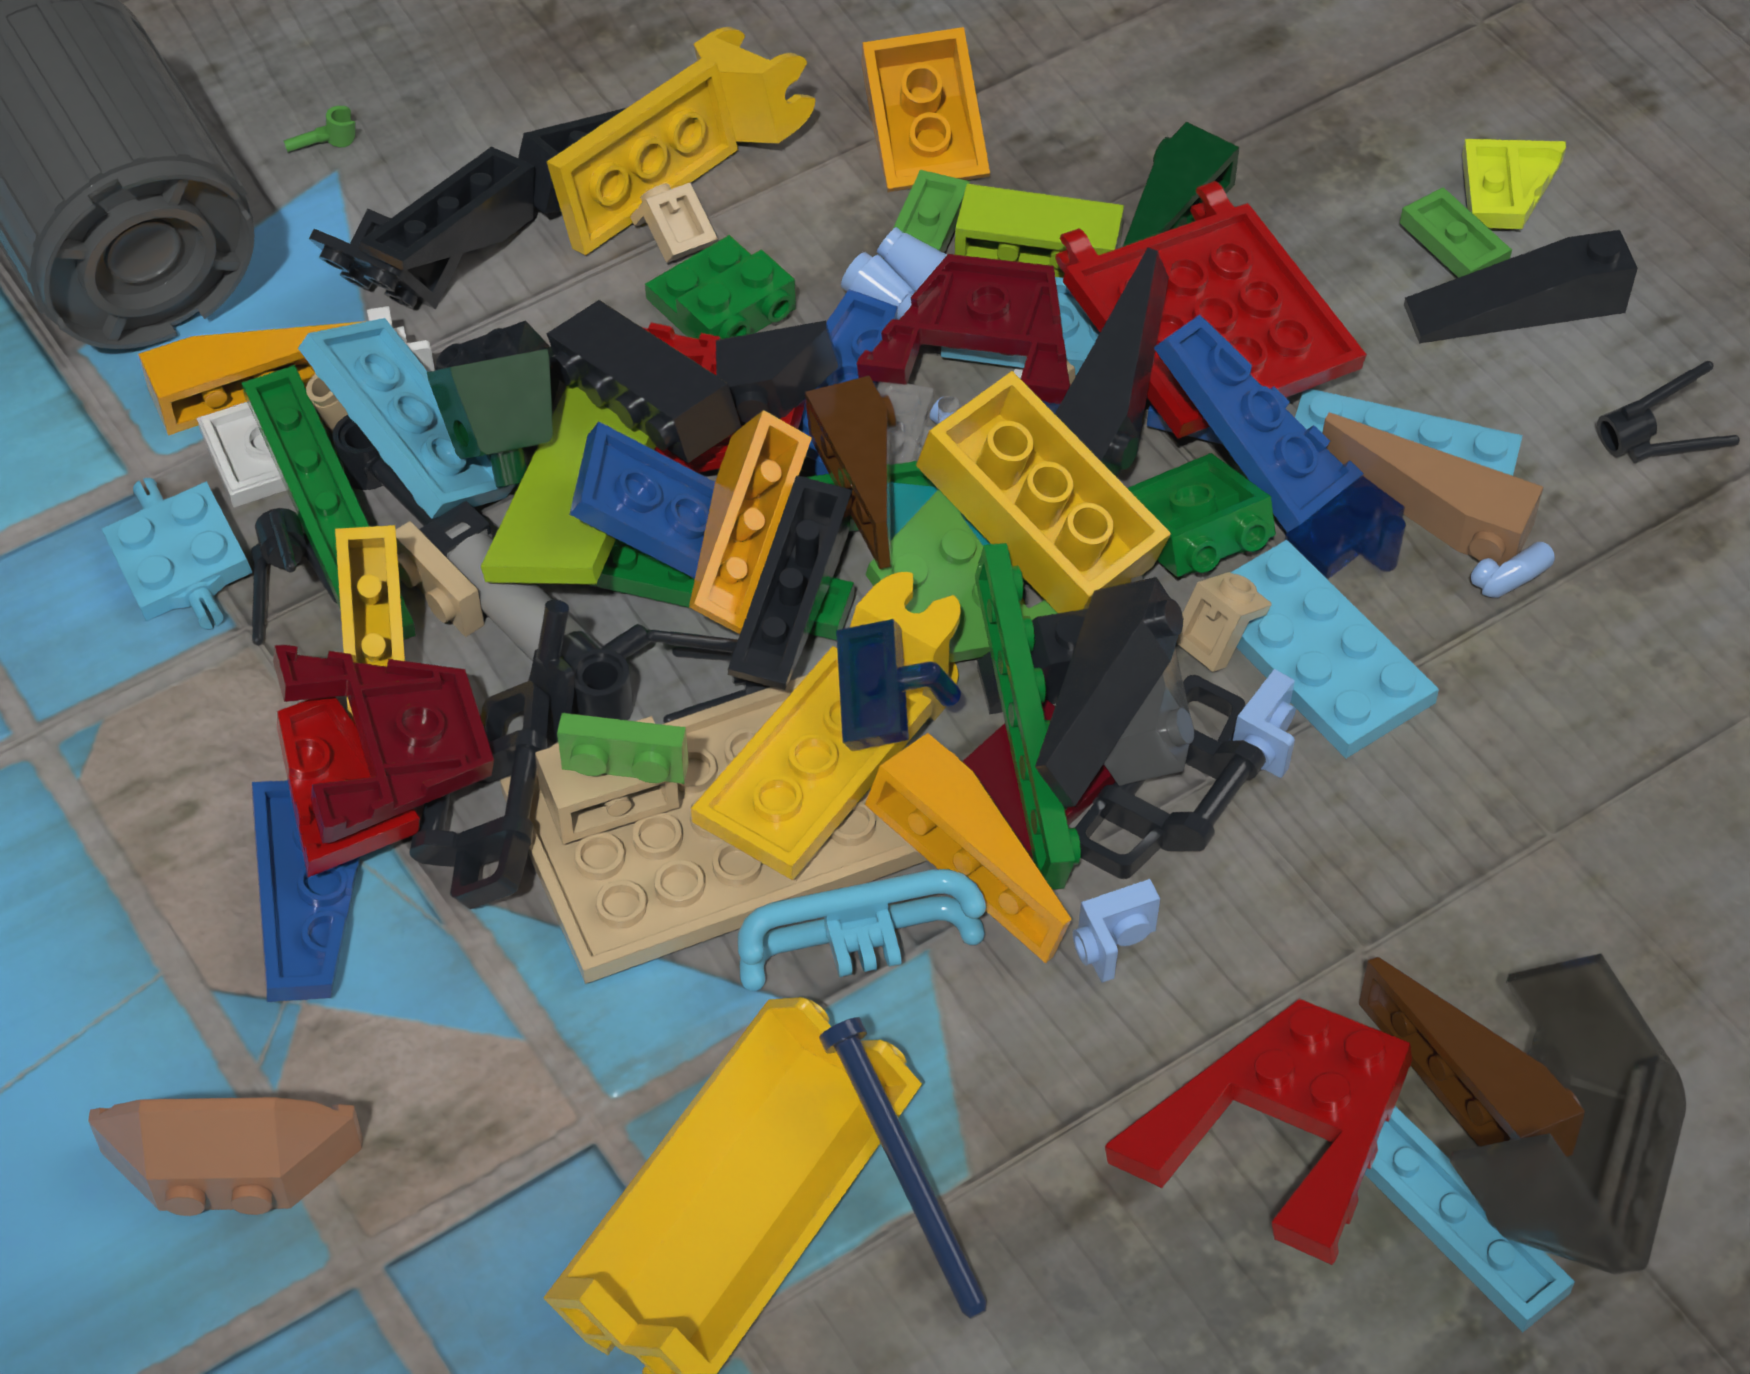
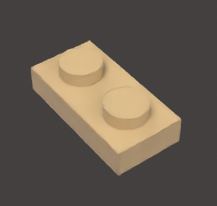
[396,521,484,637]

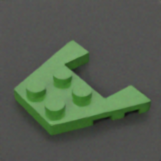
[865,489,1057,663]

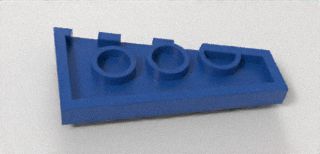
[252,780,360,1002]

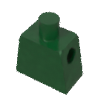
[427,349,553,487]

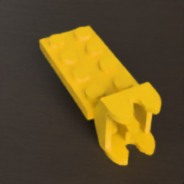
[547,27,815,255]
[691,572,960,880]

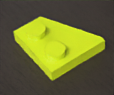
[1462,139,1566,229]

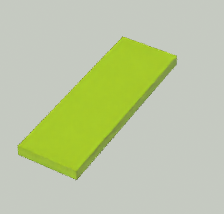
[481,384,656,585]

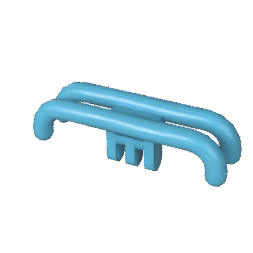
[737,869,986,991]

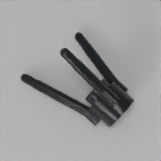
[1597,361,1740,463]
[251,508,337,646]
[646,630,771,723]

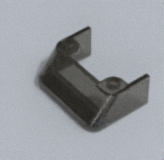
[1450,953,1686,1275]

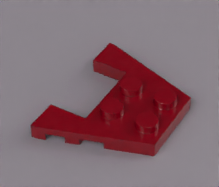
[856,254,1070,404]
[273,645,494,844]

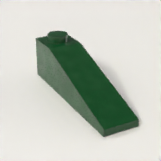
[1123,122,1239,247]

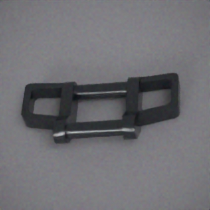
[1075,675,1266,879]
[409,681,549,909]

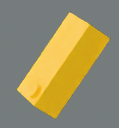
[916,371,1171,613]

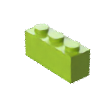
[955,184,1124,278]

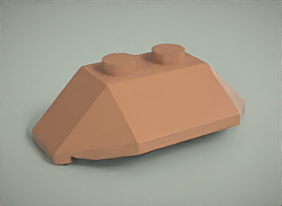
[88,1097,363,1216]

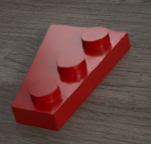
[277,696,420,877]

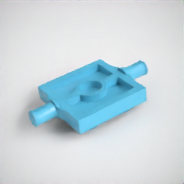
[102,478,253,629]

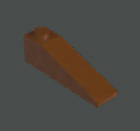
[805,376,896,569]
[1359,957,1585,1181]

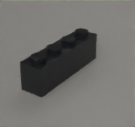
[546,300,741,463]

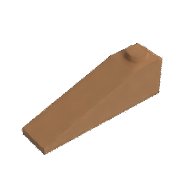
[1323,412,1544,566]

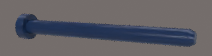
[819,1017,987,1319]

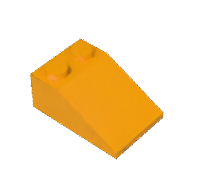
[861,27,990,192]

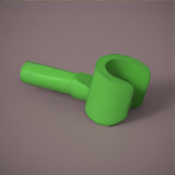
[283,106,356,152]

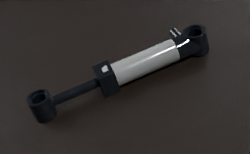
[333,415,650,720]

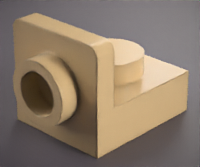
[630,183,718,263]
[1177,572,1272,672]

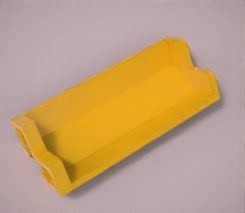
[543,997,922,1374]

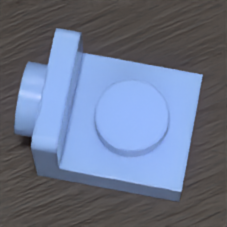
[1233,669,1296,778]
[1073,879,1160,983]

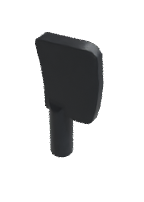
[523,600,575,743]

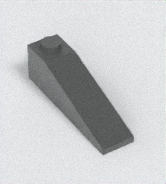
[1104,575,1194,785]

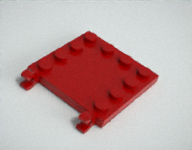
[1055,181,1367,439]

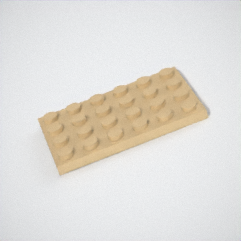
[500,675,928,984]

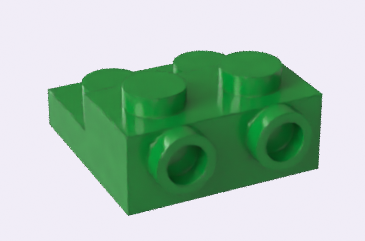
[645,235,796,339]
[1127,453,1276,577]

